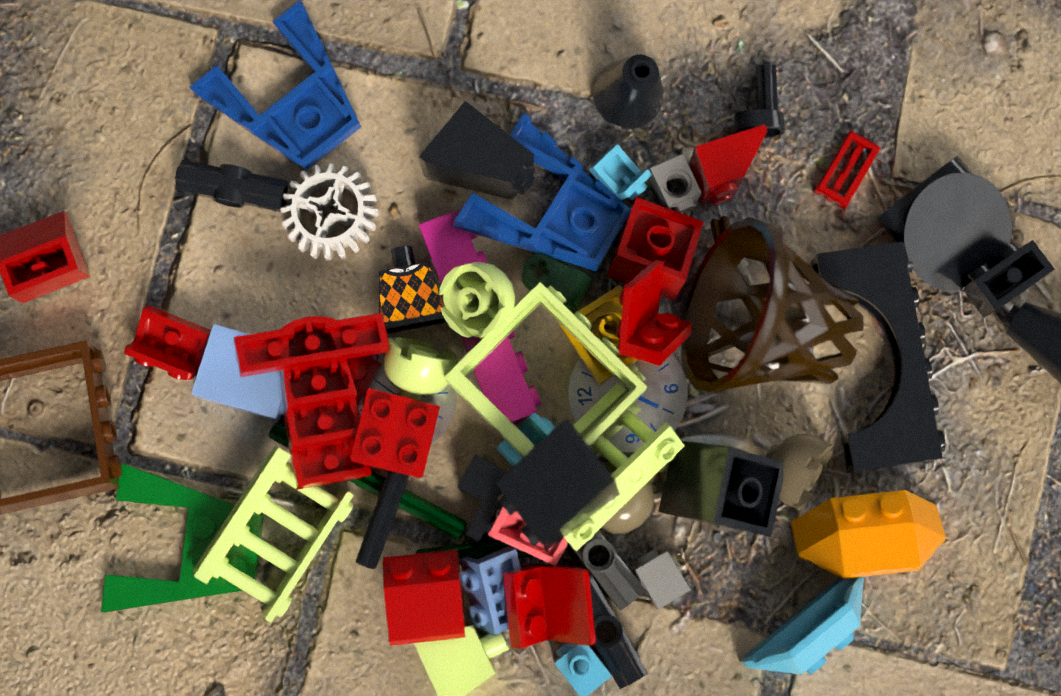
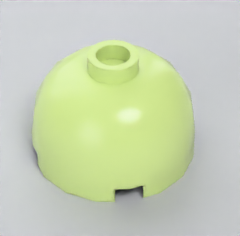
[439,262,515,338]
[383,337,459,401]

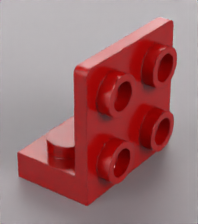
[616,260,692,366]
[350,388,440,478]
[503,564,596,649]

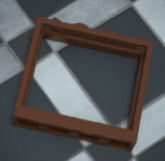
[0,340,123,515]

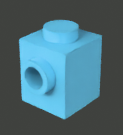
[554,643,612,696]

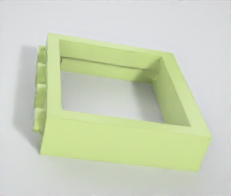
[444,282,647,457]

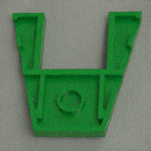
[101,464,264,612]

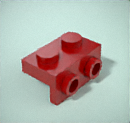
[124,305,211,380]

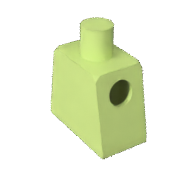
[414,625,509,696]

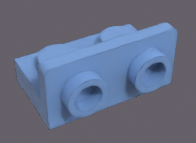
[460,547,520,635]

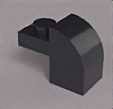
[457,455,505,542]

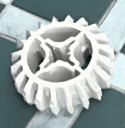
[280,163,379,261]

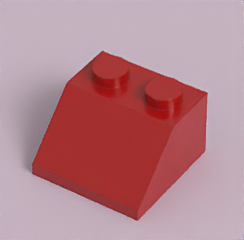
[688,124,767,206]
[607,197,704,301]
[383,550,466,646]

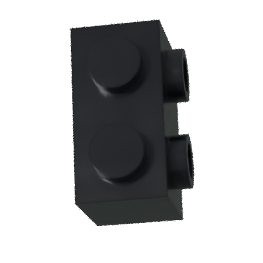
[962,240,1055,318]

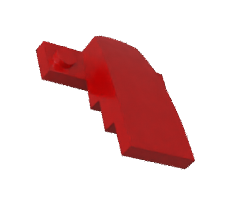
[233,313,390,490]

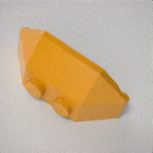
[790,490,946,579]

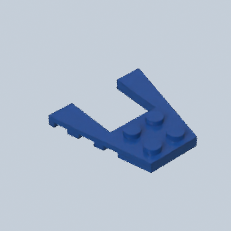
[189,0,361,171]
[453,113,631,271]

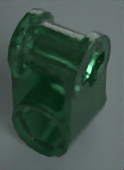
[521,254,593,313]

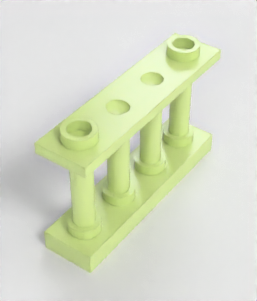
[564,383,684,551]
[192,445,354,623]

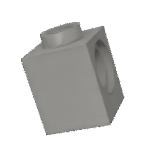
[648,154,701,214]
[633,549,691,609]

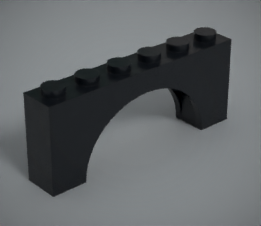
[811,242,945,474]

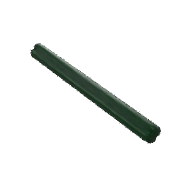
[268,421,467,538]

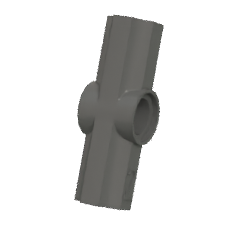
[568,530,646,611]

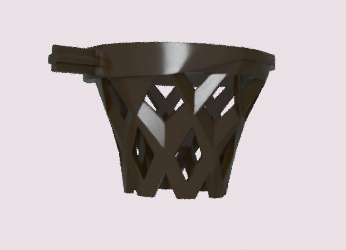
[681,216,864,394]

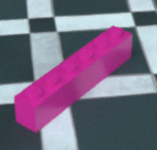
[419,209,541,425]

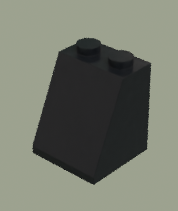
[419,101,536,200]
[496,418,620,551]
[658,441,785,537]

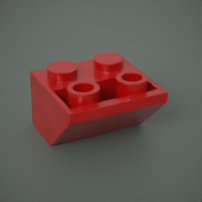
[0,211,90,304]

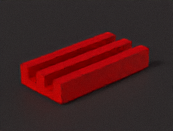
[813,130,881,210]

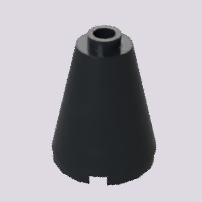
[593,54,664,130]
[1003,302,1061,384]

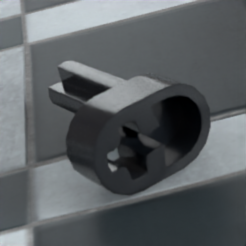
[734,62,785,139]

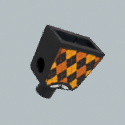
[379,246,447,334]

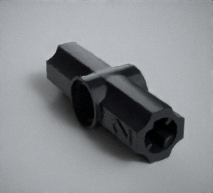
[175,160,289,212]
[589,574,648,690]

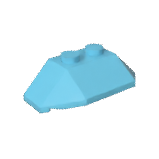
[739,576,864,675]

